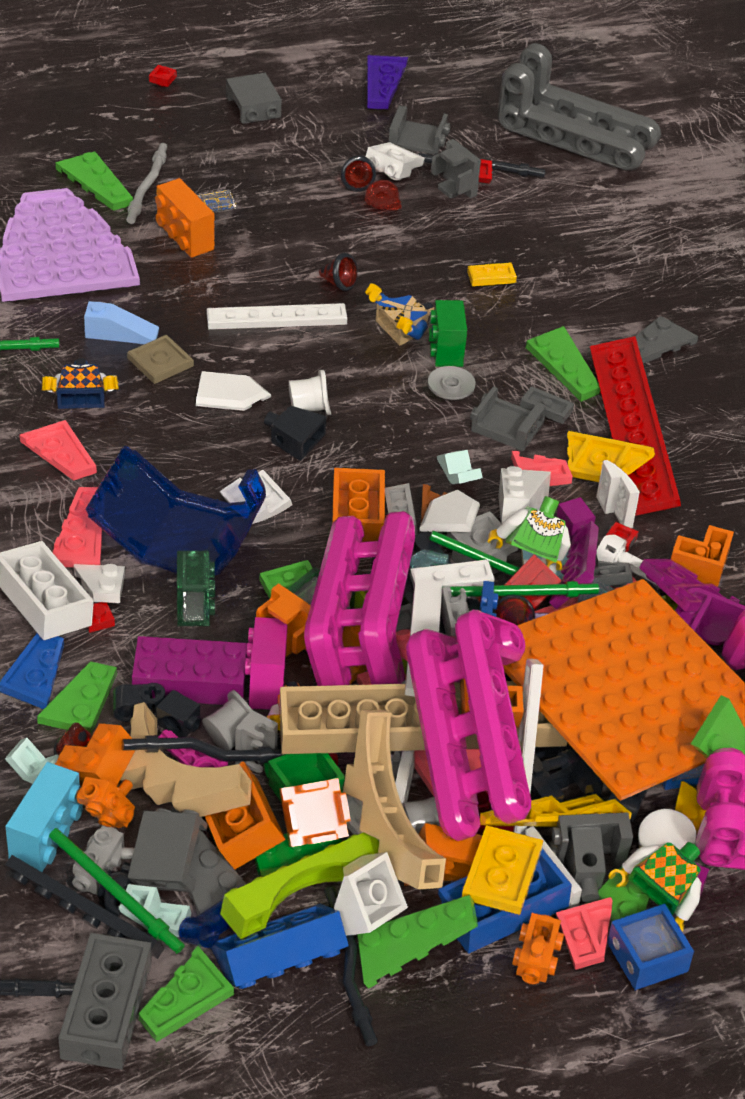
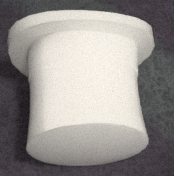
[289,370,331,415]

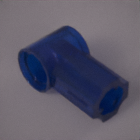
[179,898,230,948]

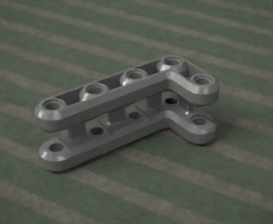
[498,43,661,171]

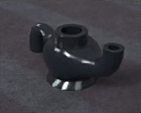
[98,862,133,917]

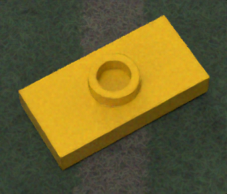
[467,263,517,286]

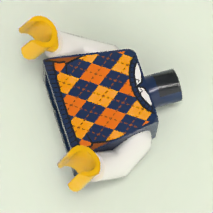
[42,359,119,409]

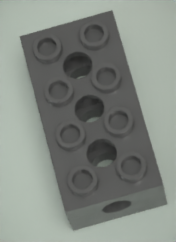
[59,933,152,1070]

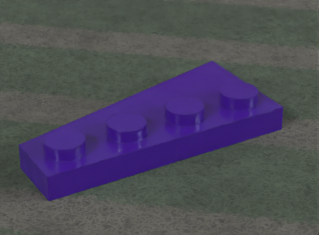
[367,55,408,110]

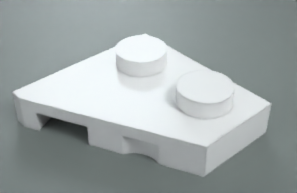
[74,564,125,603]

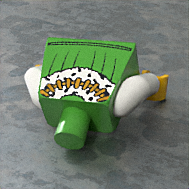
[487,496,571,571]

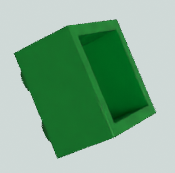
[428,300,467,367]
[268,753,345,803]

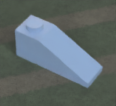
[84,301,159,344]

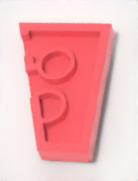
[20,420,97,481]

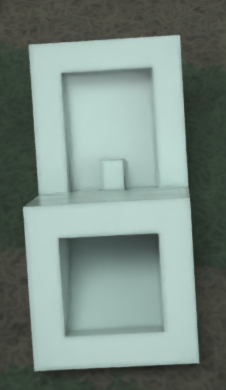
[437,450,482,484]
[5,738,59,784]
[119,884,192,938]

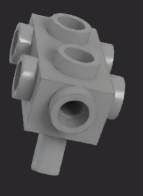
[72,825,135,895]

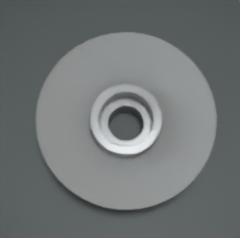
[428,366,476,400]

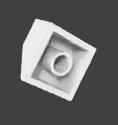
[334,852,408,935]

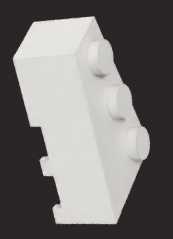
[498,466,551,524]

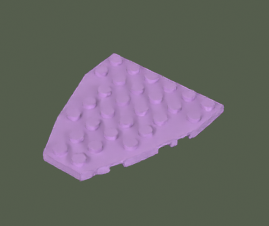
[0,188,140,302]

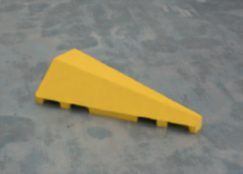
[480,794,632,827]

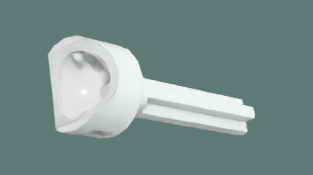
[596,535,659,587]

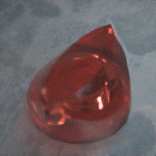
[364,180,401,210]

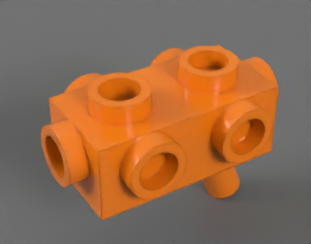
[77,777,135,828]
[512,913,564,984]

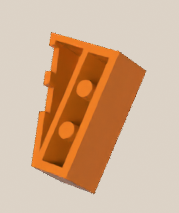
[404,823,482,885]

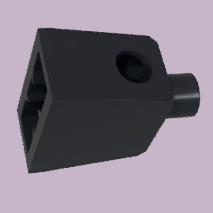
[264,406,327,461]

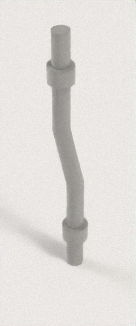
[127,143,167,224]

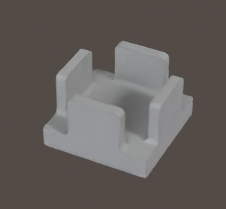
[446,511,518,574]

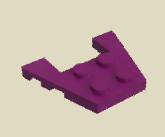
[639,559,740,612]

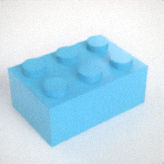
[6,762,83,872]

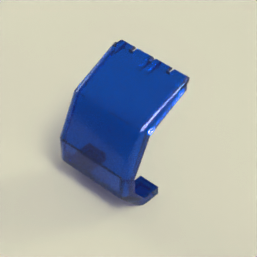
[86,446,266,577]

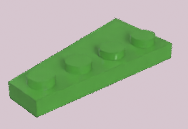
[56,151,133,211]
[358,895,478,989]

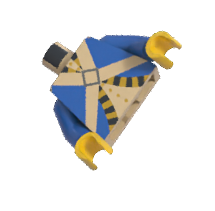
[365,283,434,346]

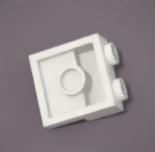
[364,142,425,180]

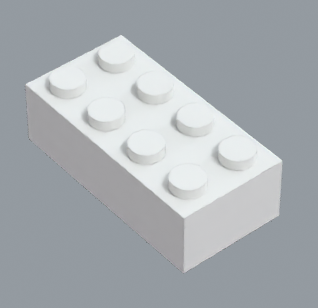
[0,541,94,640]

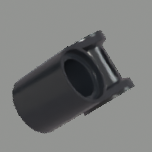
[113,683,165,722]

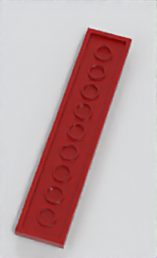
[590,336,681,516]

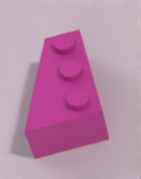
[245,617,287,710]

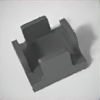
[431,139,481,198]

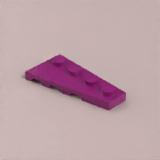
[549,521,599,609]

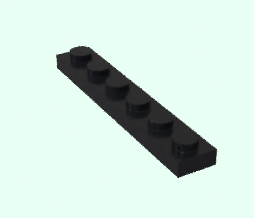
[5,855,164,959]

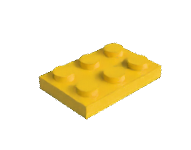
[462,825,544,915]

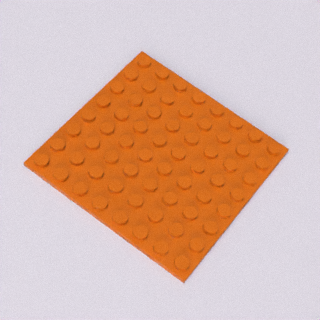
[503,579,745,801]

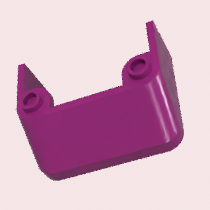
[675,588,745,646]

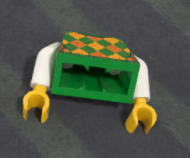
[609,842,701,932]

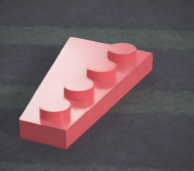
[52,487,105,567]

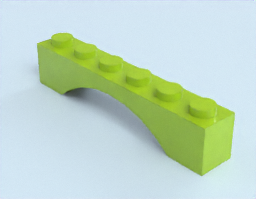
[220,832,379,939]

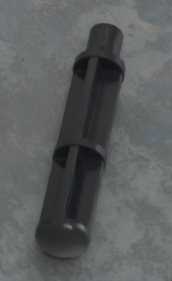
[0,978,75,998]

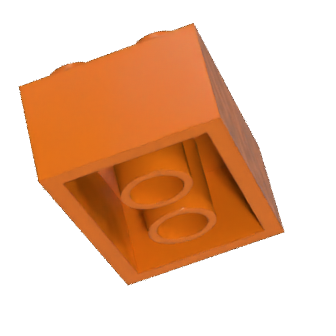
[155,178,214,258]
[332,468,385,542]
[205,761,285,870]

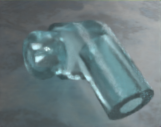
[410,549,449,568]

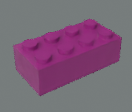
[132,636,247,705]

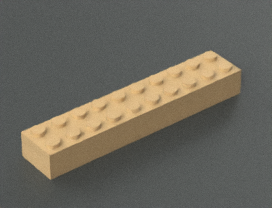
[279,681,567,754]

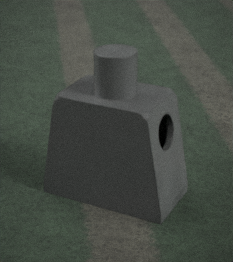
[564,827,606,903]

